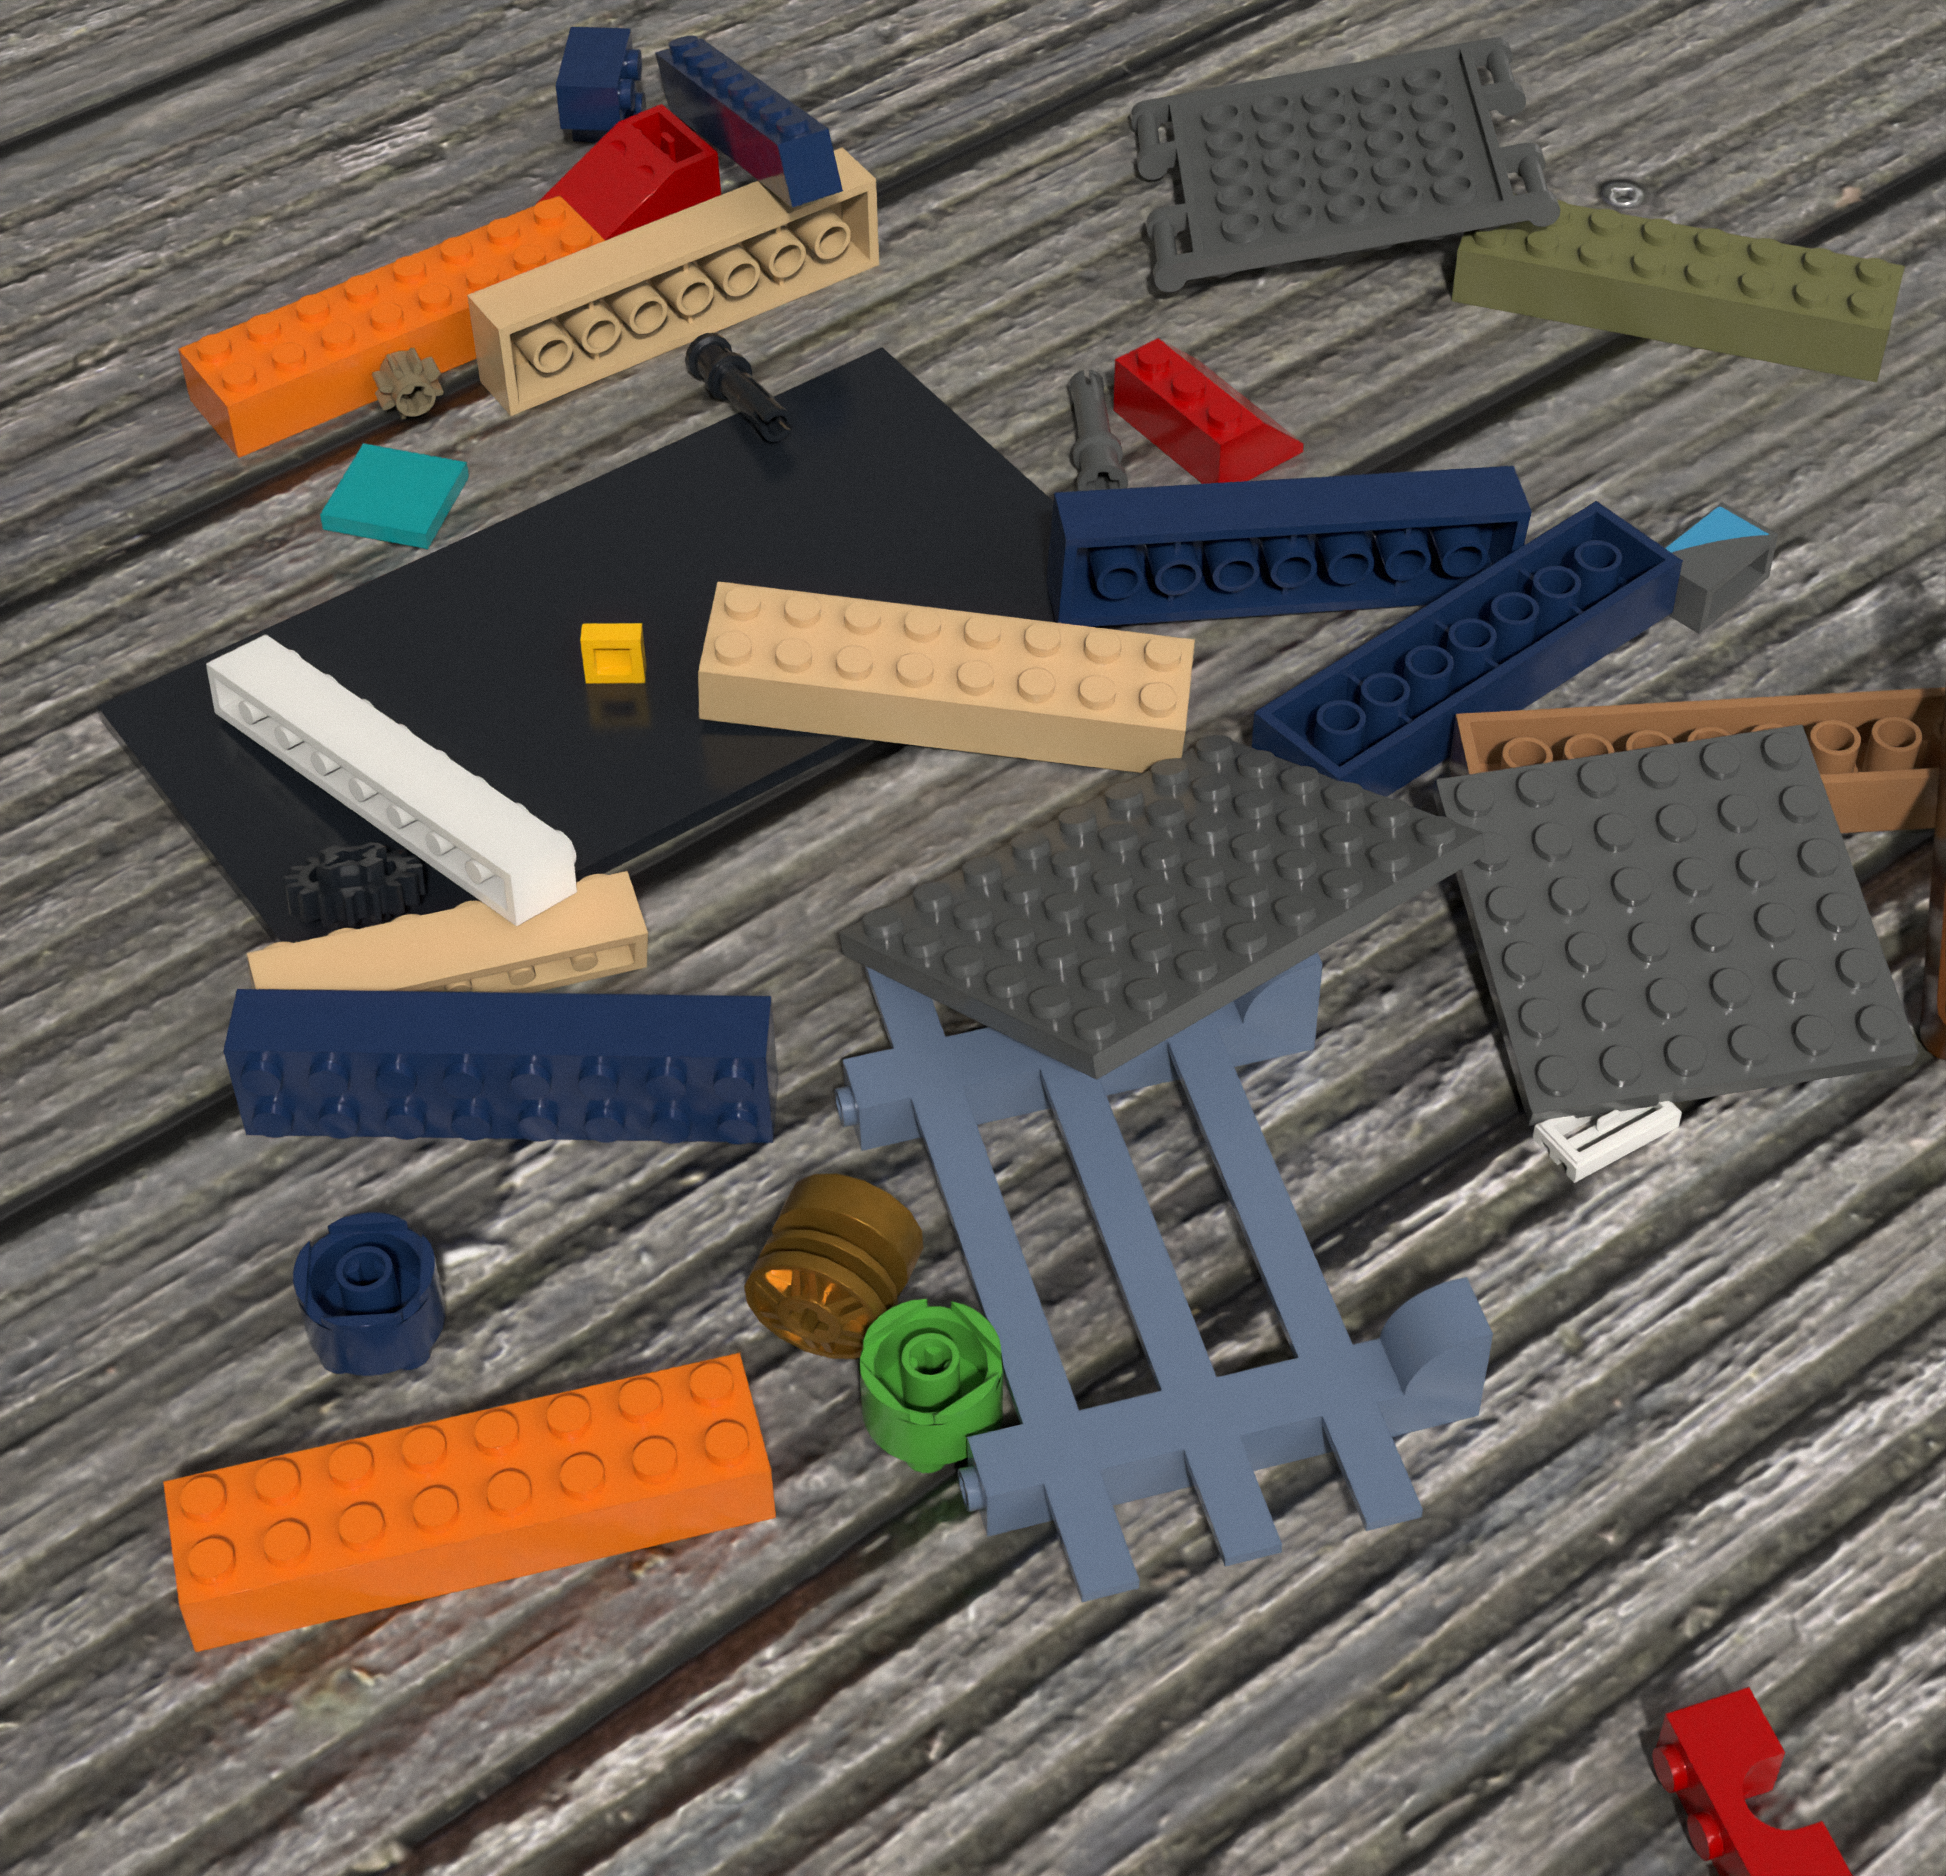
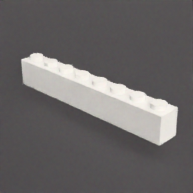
[206,634,577,926]

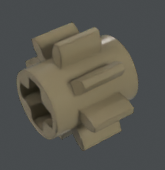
[372,348,444,419]

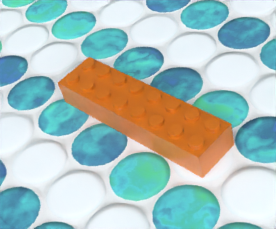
[178,195,605,458]
[163,1353,776,1652]

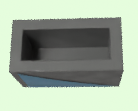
[1661,502,1778,634]

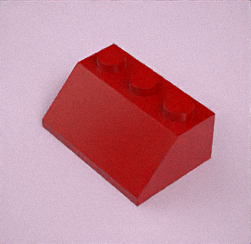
[1113,338,1304,484]

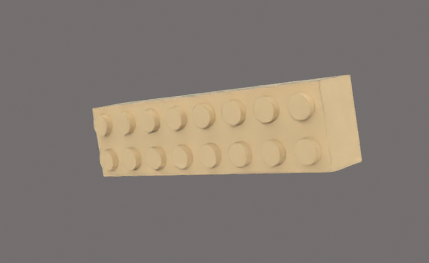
[467,147,879,416]
[698,582,1195,773]

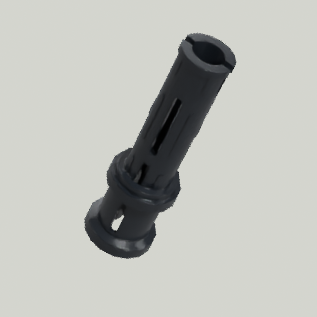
[685,333,794,442]

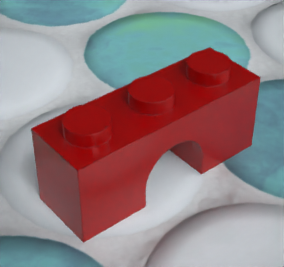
[1652,1687,1853,1876]

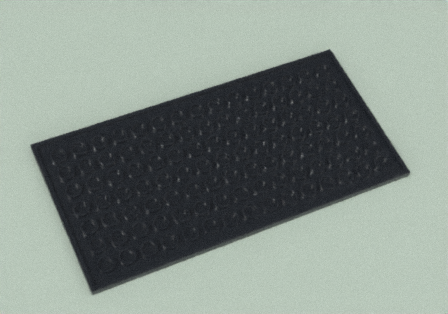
[97,347,1056,943]

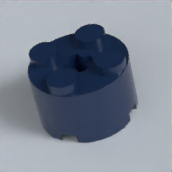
[293,1212,445,1376]

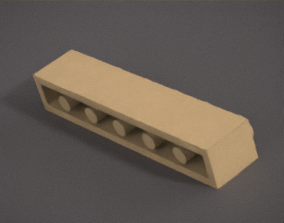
[247,871,648,993]

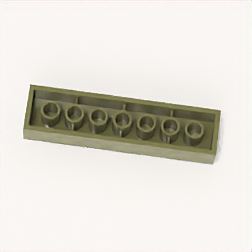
[1452,193,1905,382]

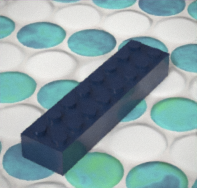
[1046,466,1532,627]
[1252,501,1683,797]
[223,989,778,1145]

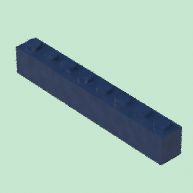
[655,36,843,208]

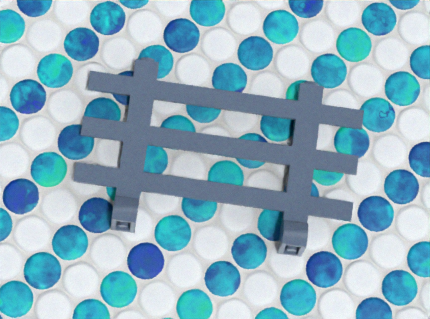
[834,952,1493,1602]

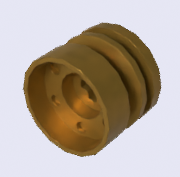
[744,1174,924,1359]

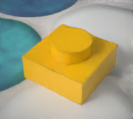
[580,623,647,684]

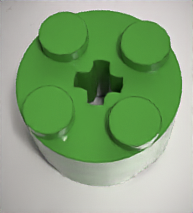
[859,1299,1003,1473]

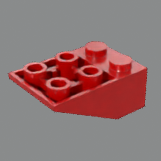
[536,104,721,241]

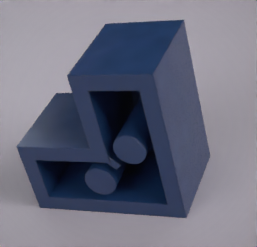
[555,27,646,142]

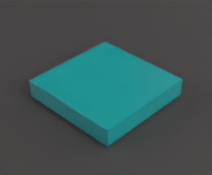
[320,443,469,549]

